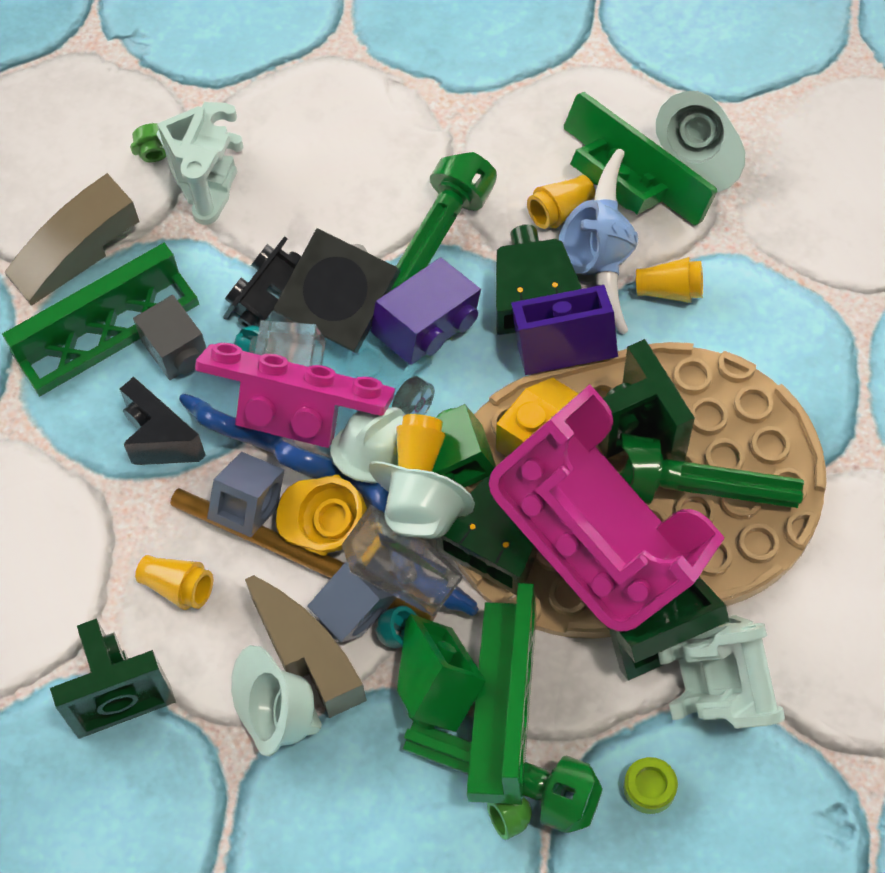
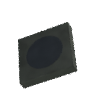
[273,228,401,354]

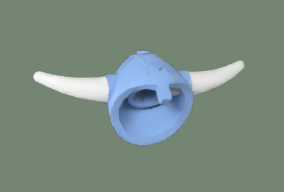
[559,149,638,334]

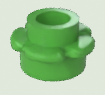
[130,123,166,162]

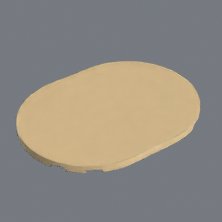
[455,342,827,639]

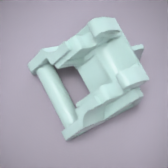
[157,101,243,225]
[658,615,785,728]

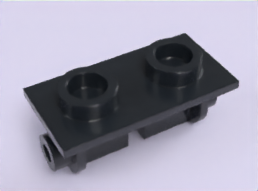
[223,236,301,328]

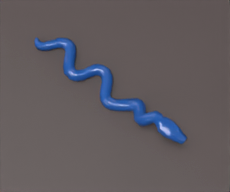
[179,394,479,616]

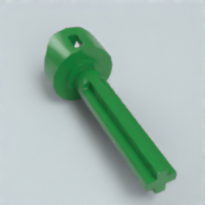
[391,152,497,290]
[620,433,804,508]
[403,722,603,833]

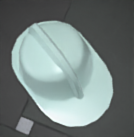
[656,91,745,193]
[330,407,405,483]
[369,461,475,539]
[231,645,322,756]

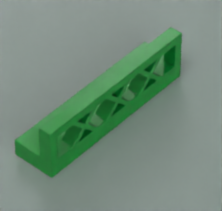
[2,242,199,397]
[467,583,537,805]

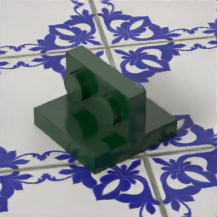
[598,339,695,462]
[605,576,729,681]
[50,618,176,739]

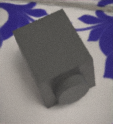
[133,295,206,380]

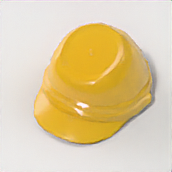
[275,475,367,556]

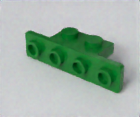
[564,92,717,225]

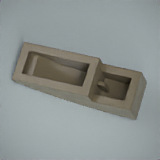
[5,173,140,306]
[245,575,367,718]

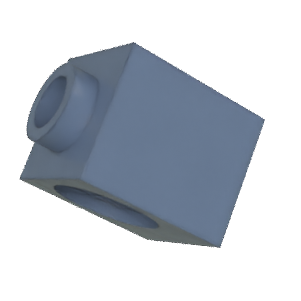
[207,452,285,537]
[307,559,400,643]

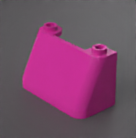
[489,384,725,631]

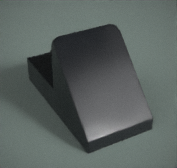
[119,376,206,465]

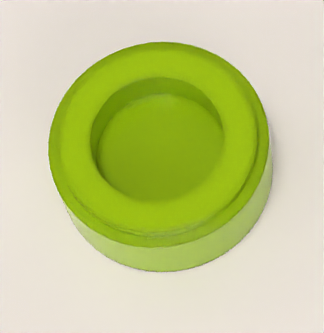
[623,757,678,814]

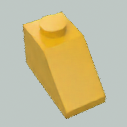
[496,377,578,457]

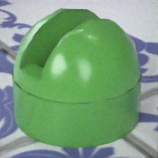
[487,796,532,840]

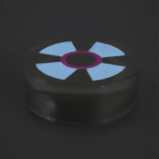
[392,376,435,415]

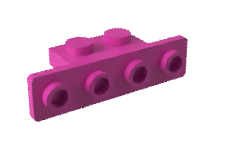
[195,343,395,448]

